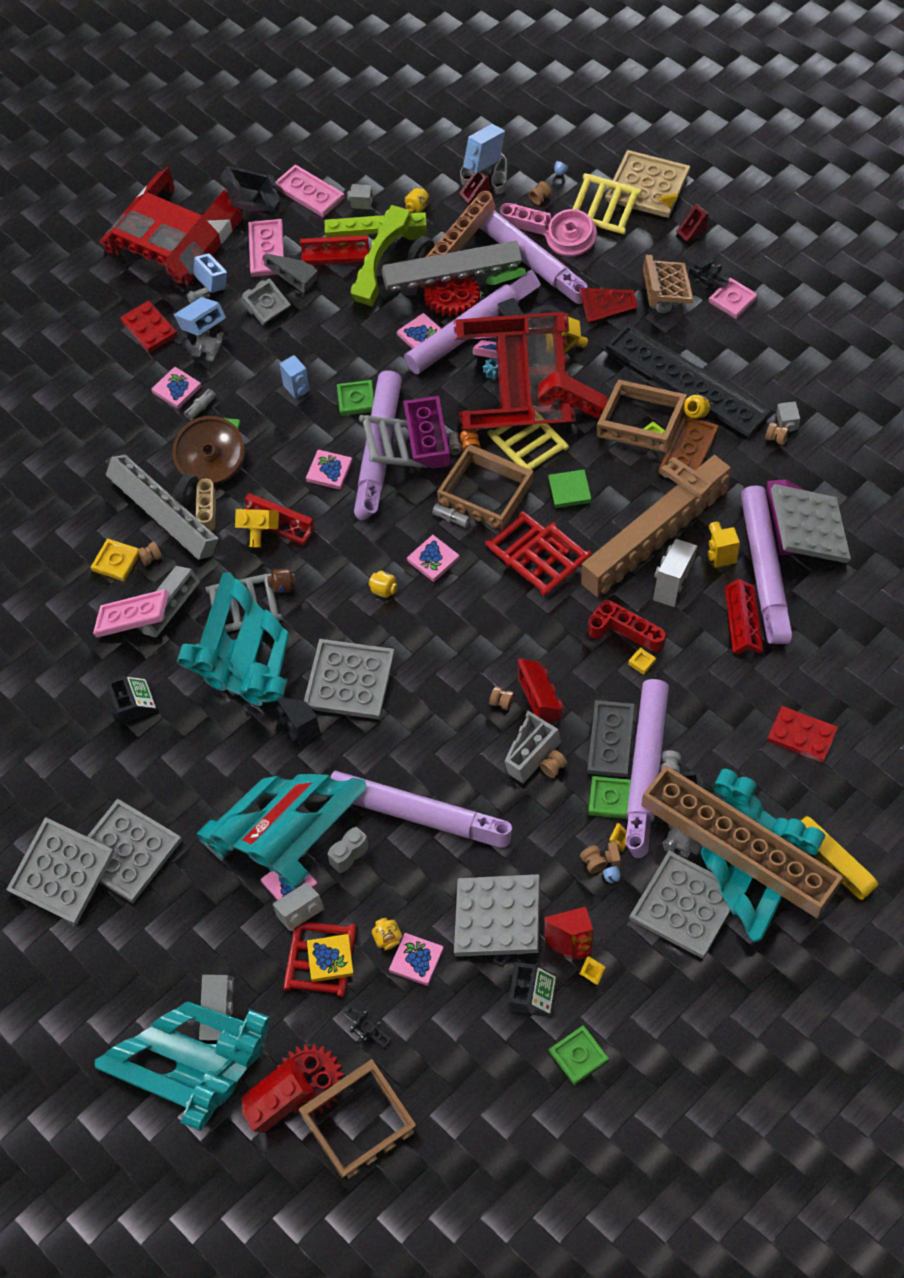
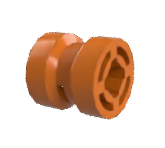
[460,429,481,452]

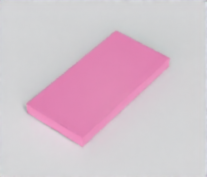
[275,165,345,217]
[248,219,284,277]
[93,589,169,638]

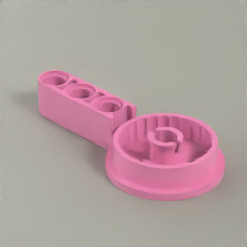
[500,203,597,257]

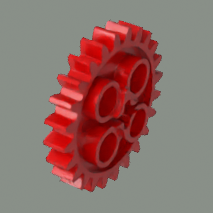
[424,277,480,317]
[277,1044,345,1116]

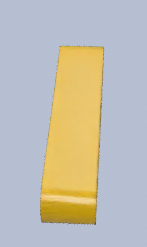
[801,816,878,900]

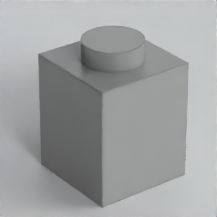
[347,184,373,209]
[776,402,800,432]

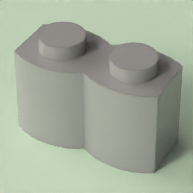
[328,827,369,873]

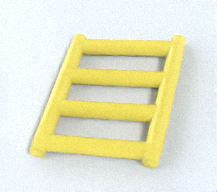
[573,173,642,234]
[487,412,569,470]

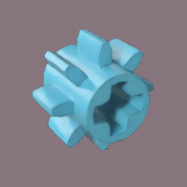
[483,358,499,380]

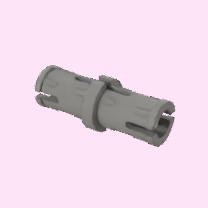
[184,389,216,421]
[432,503,471,528]

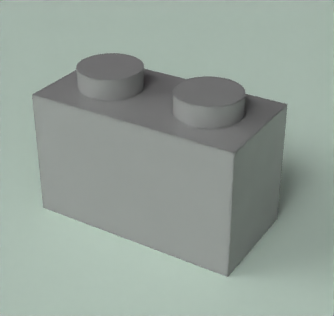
[273,882,324,931]

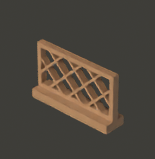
[643,255,693,306]

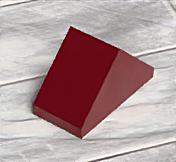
[459,170,490,204]
[676,204,708,242]

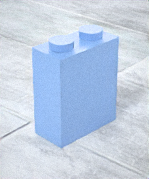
[463,124,505,174]
[174,297,226,336]

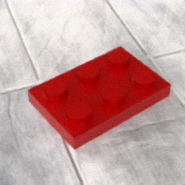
[120,301,178,353]
[767,706,838,763]

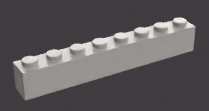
[382,240,522,291]
[106,455,219,559]

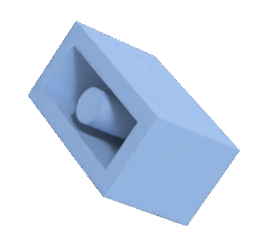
[193,253,227,293]
[279,355,310,399]

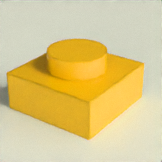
[628,648,656,675]

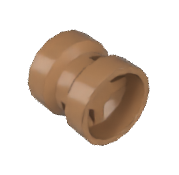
[528,181,552,205]
[765,422,789,445]
[137,541,162,566]
[489,686,515,711]
[539,750,567,778]
[580,845,608,874]

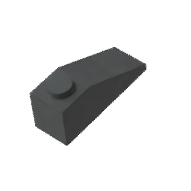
[264,253,317,293]

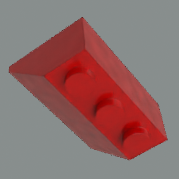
[518,659,564,723]
[545,907,593,959]
[242,1057,314,1133]

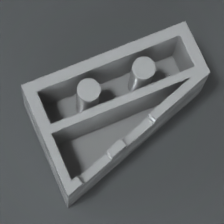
[653,539,697,607]
[505,711,561,783]
[199,975,235,1041]

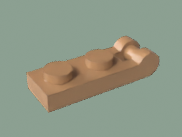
[660,457,713,499]

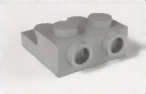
[241,278,291,325]

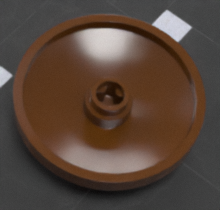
[172,416,245,486]

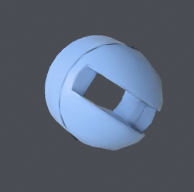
[554,161,569,175]
[603,866,620,883]

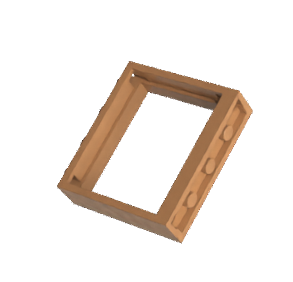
[597,379,687,453]
[437,444,534,530]
[298,1059,416,1179]

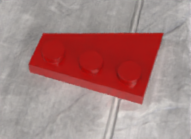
[579,288,638,322]

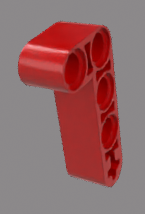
[538,372,608,418]
[588,601,665,652]

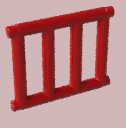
[485,511,571,583]
[505,522,592,596]
[283,922,356,997]

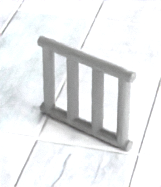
[359,415,427,468]
[205,573,282,632]

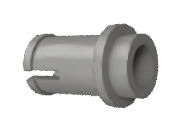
[187,287,210,304]
[447,432,462,455]

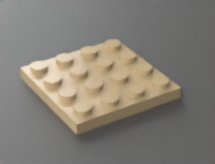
[605,150,690,218]

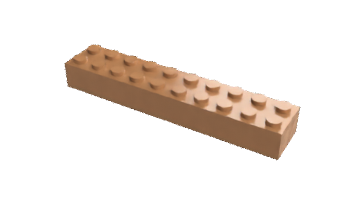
[582,455,731,598]
[641,765,843,918]

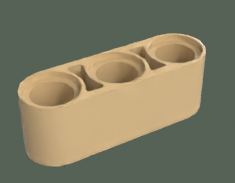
[196,479,216,531]

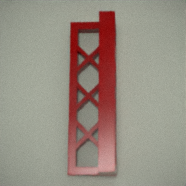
[300,235,370,265]
[245,493,315,545]
[725,579,763,655]

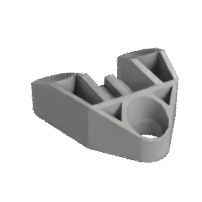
[460,152,507,194]

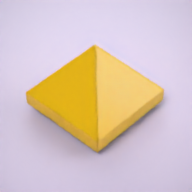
[658,193,678,208]
[609,823,627,852]
[580,956,606,985]

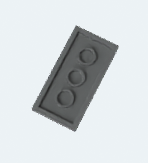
[587,700,634,777]

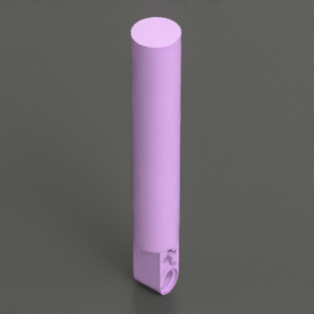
[476,210,587,304]
[404,270,541,374]
[354,371,402,521]
[740,486,792,645]
[626,679,669,858]
[330,771,512,847]

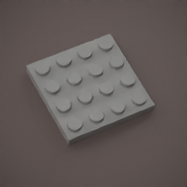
[771,484,851,563]
[304,639,395,719]
[87,799,182,903]
[7,817,115,925]
[629,851,731,959]
[454,875,540,956]

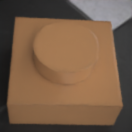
[605,842,621,869]

